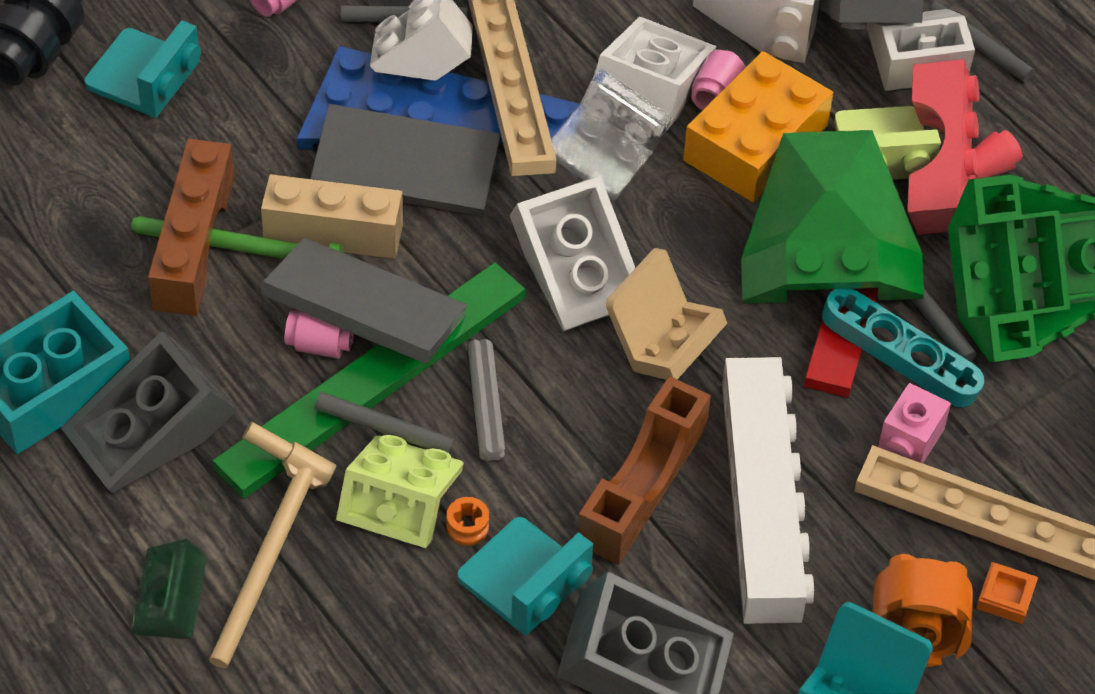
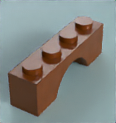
[148,139,235,316]
[578,376,711,565]

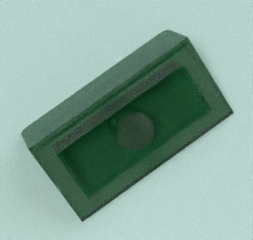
[131,538,206,639]

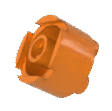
[872,554,973,667]

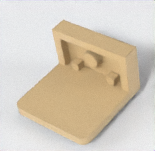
[606,248,727,380]

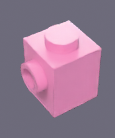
[878,383,951,463]

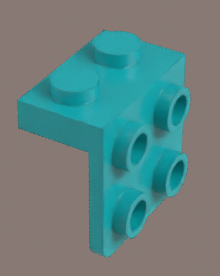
[85,20,201,118]
[458,517,593,636]
[798,602,933,694]

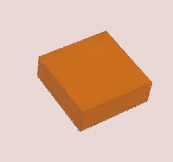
[976,562,1038,625]

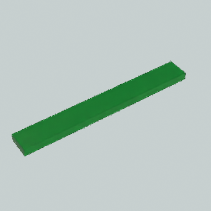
[213,262,526,499]

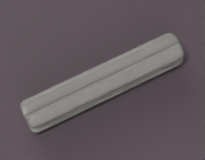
[468,339,505,462]

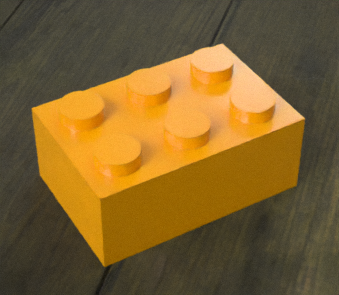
[683,51,833,203]

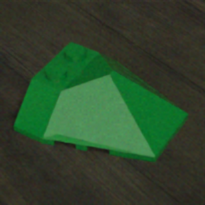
[741,130,924,304]
[948,175,1095,362]

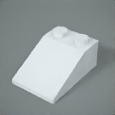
[693,0,820,63]
[587,17,717,132]
[510,176,635,332]

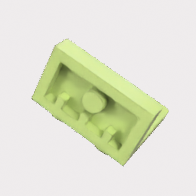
[336,435,464,548]

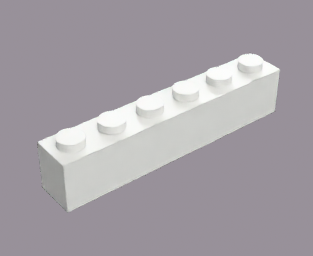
[722,357,814,624]

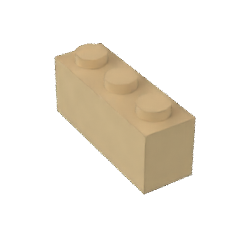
[261,174,403,259]

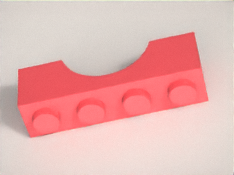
[908,59,980,235]

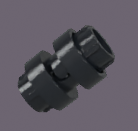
[0,0,85,85]

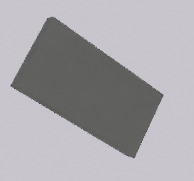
[311,104,500,217]
[261,237,467,364]

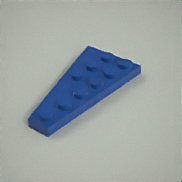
[297,46,584,150]

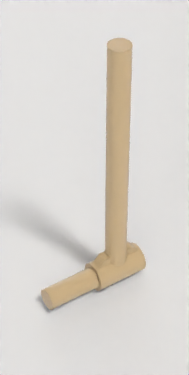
[209,422,336,669]

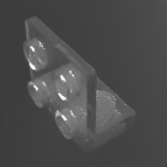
[551,69,673,200]

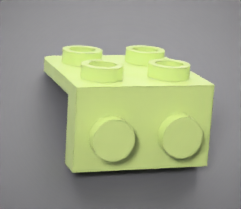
[834,106,941,180]

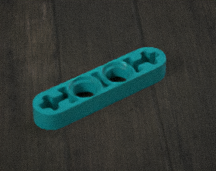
[822,289,984,407]

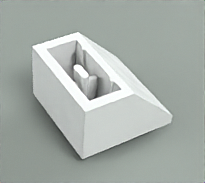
[370,0,473,81]
[867,9,975,91]

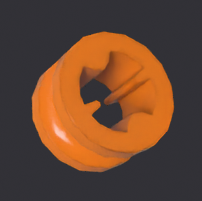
[447,497,489,546]

